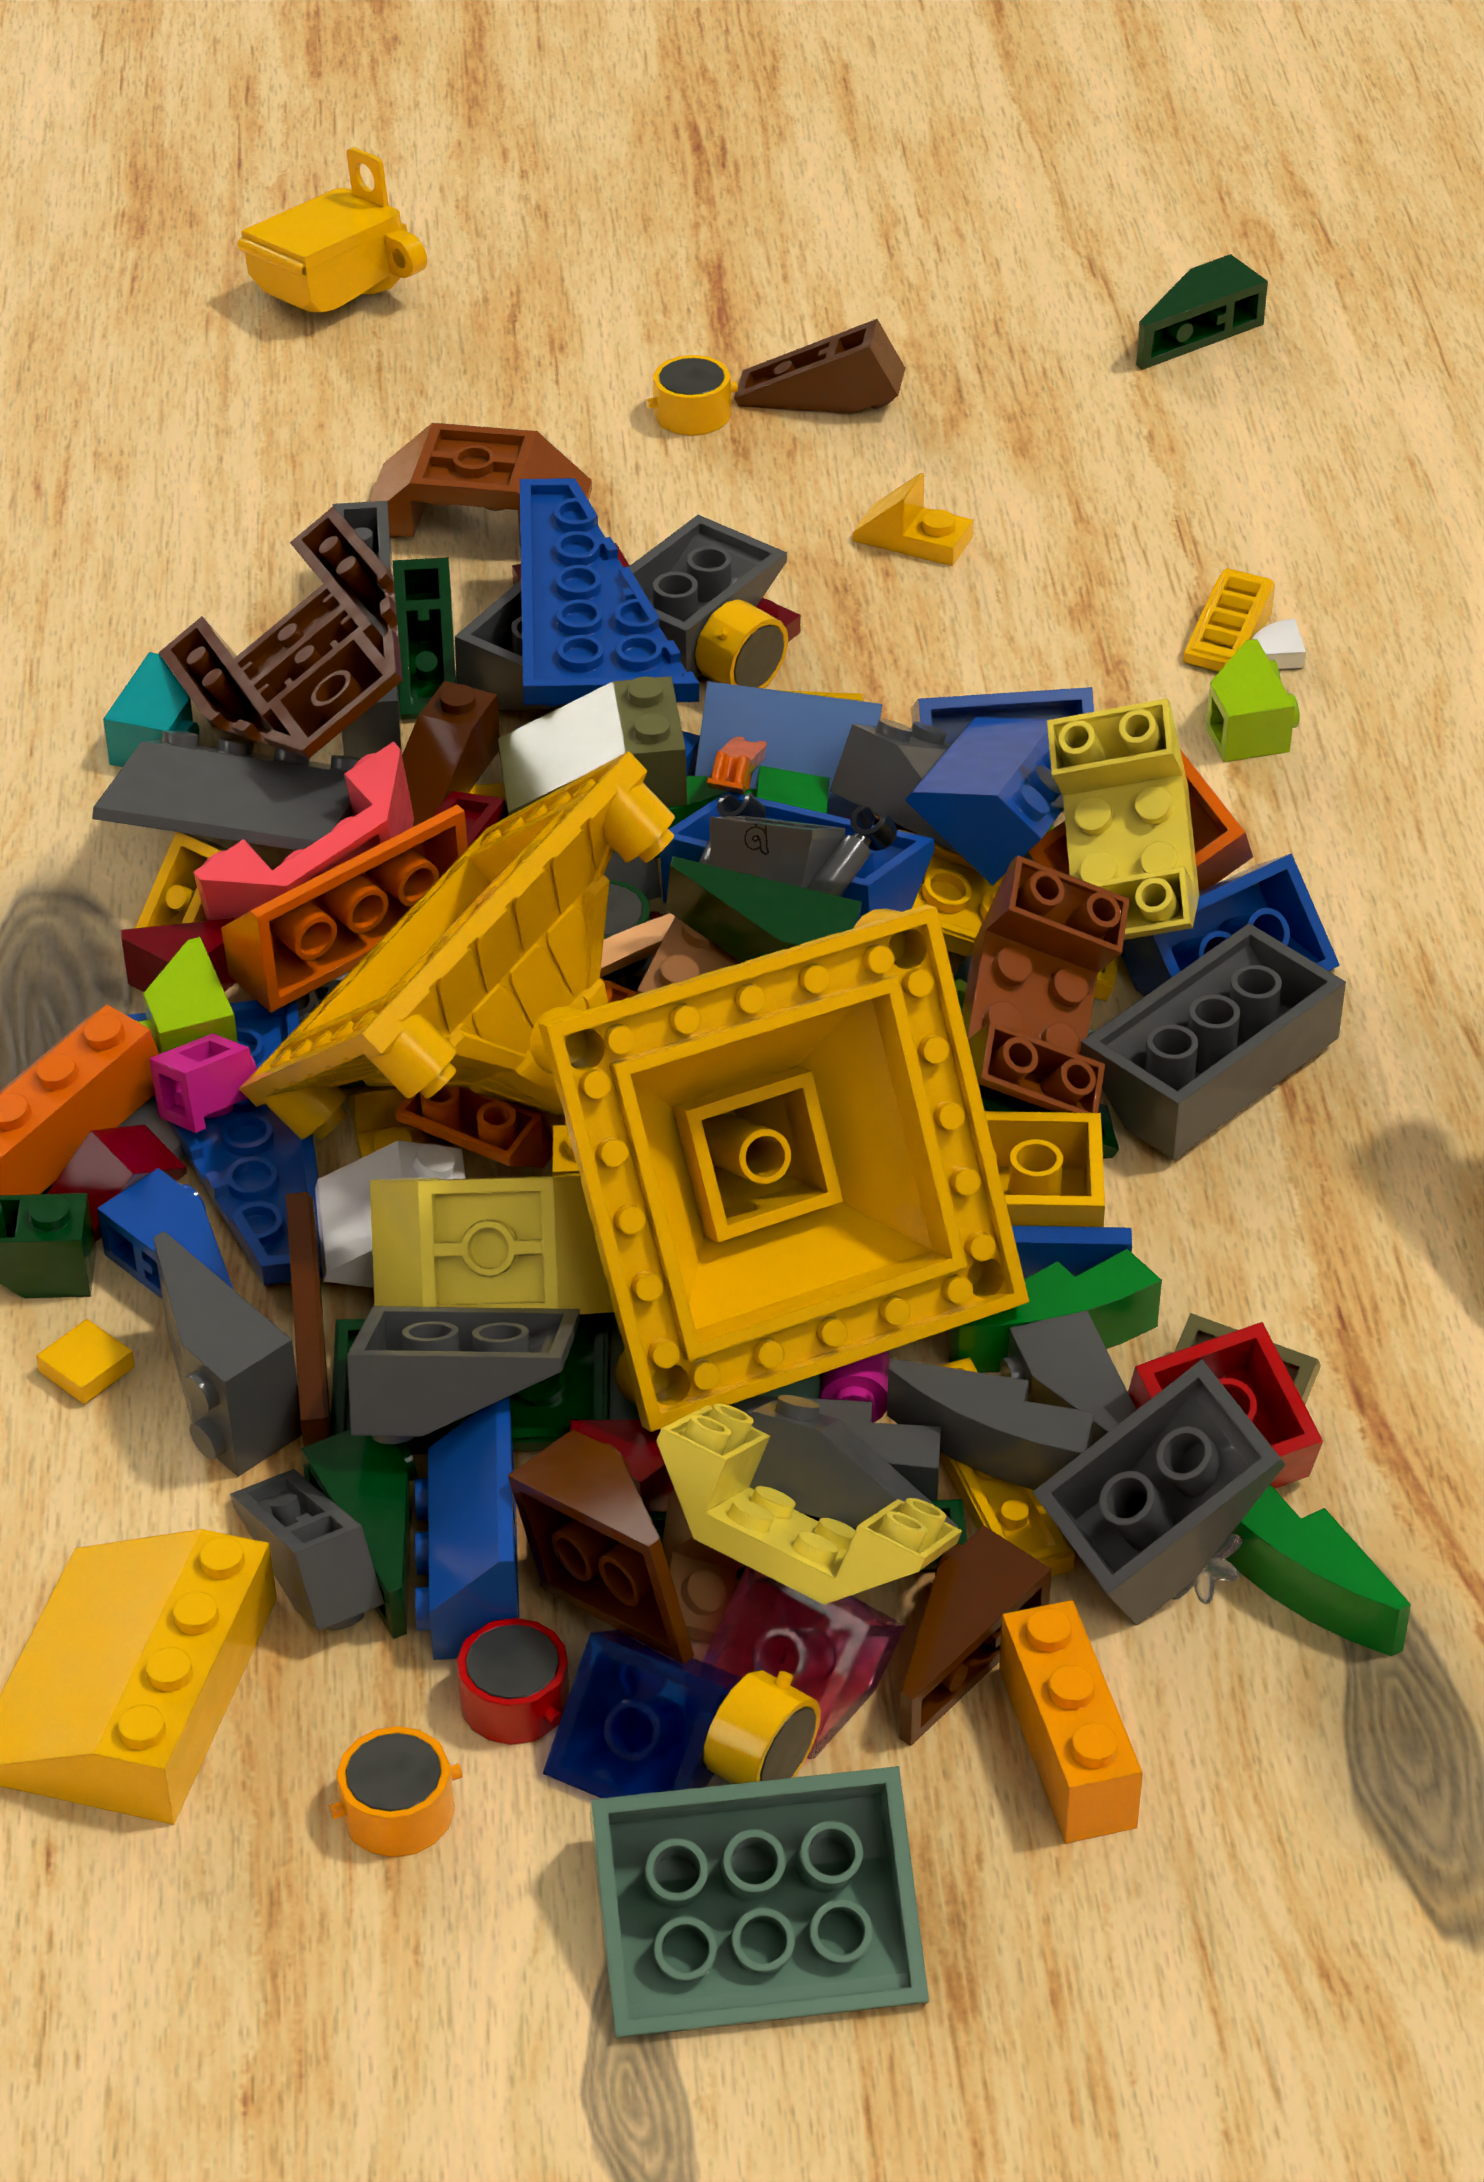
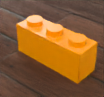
[999,1600,1143,1844]

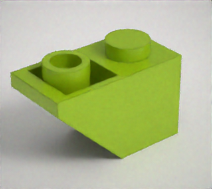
[1206,639,1300,762]

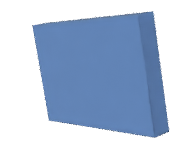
[695,681,883,817]

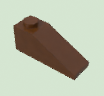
[734,319,906,413]
[402,681,500,827]
[899,1525,1052,1746]

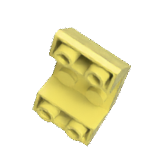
[1047,698,1199,940]
[370,1173,614,1315]
[656,1403,962,1605]

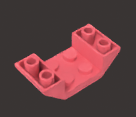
[193,741,414,921]

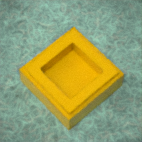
[36,1319,135,1404]

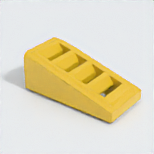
[1183,568,1275,672]

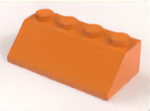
[221,805,468,1013]
[0,1004,159,1195]

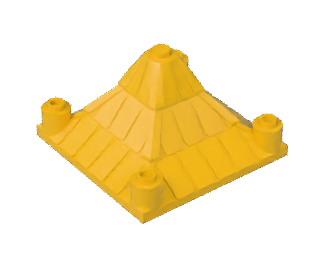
[238,751,675,1140]
[530,904,1029,1432]

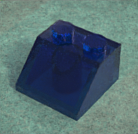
[542,1630,742,1798]

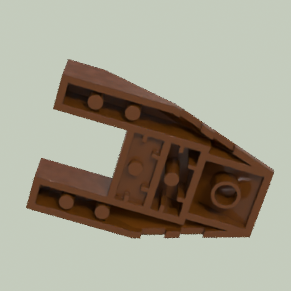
[159,506,403,758]

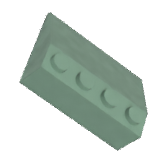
[590,1766,929,2039]

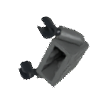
[699,793,897,897]

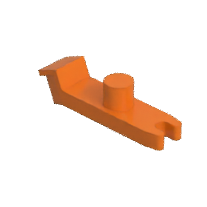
[707,736,767,794]

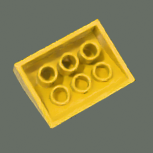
[0,1529,277,1825]

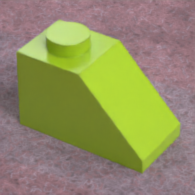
[139,937,238,1054]

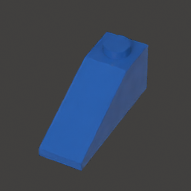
[97,1168,234,1300]

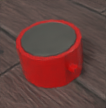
[457,1618,570,1745]

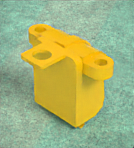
[237,147,427,312]

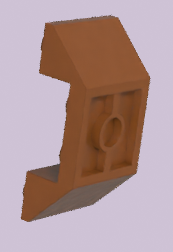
[369,423,592,546]
[962,855,1130,1113]

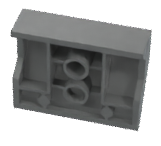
[92,730,361,850]

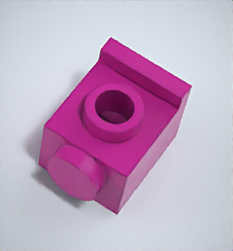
[149,1033,257,1133]

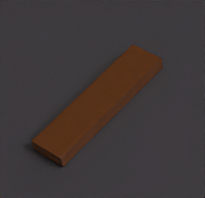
[286,1192,331,1447]

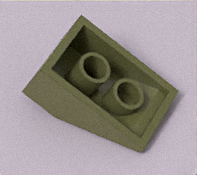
[498,676,687,816]

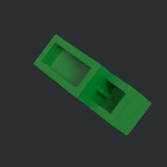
[949,1249,1162,1373]
[1218,1484,1411,1657]

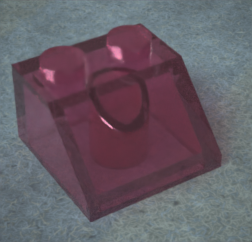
[690,1566,905,1759]

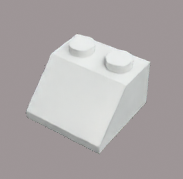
[315,1140,466,1288]

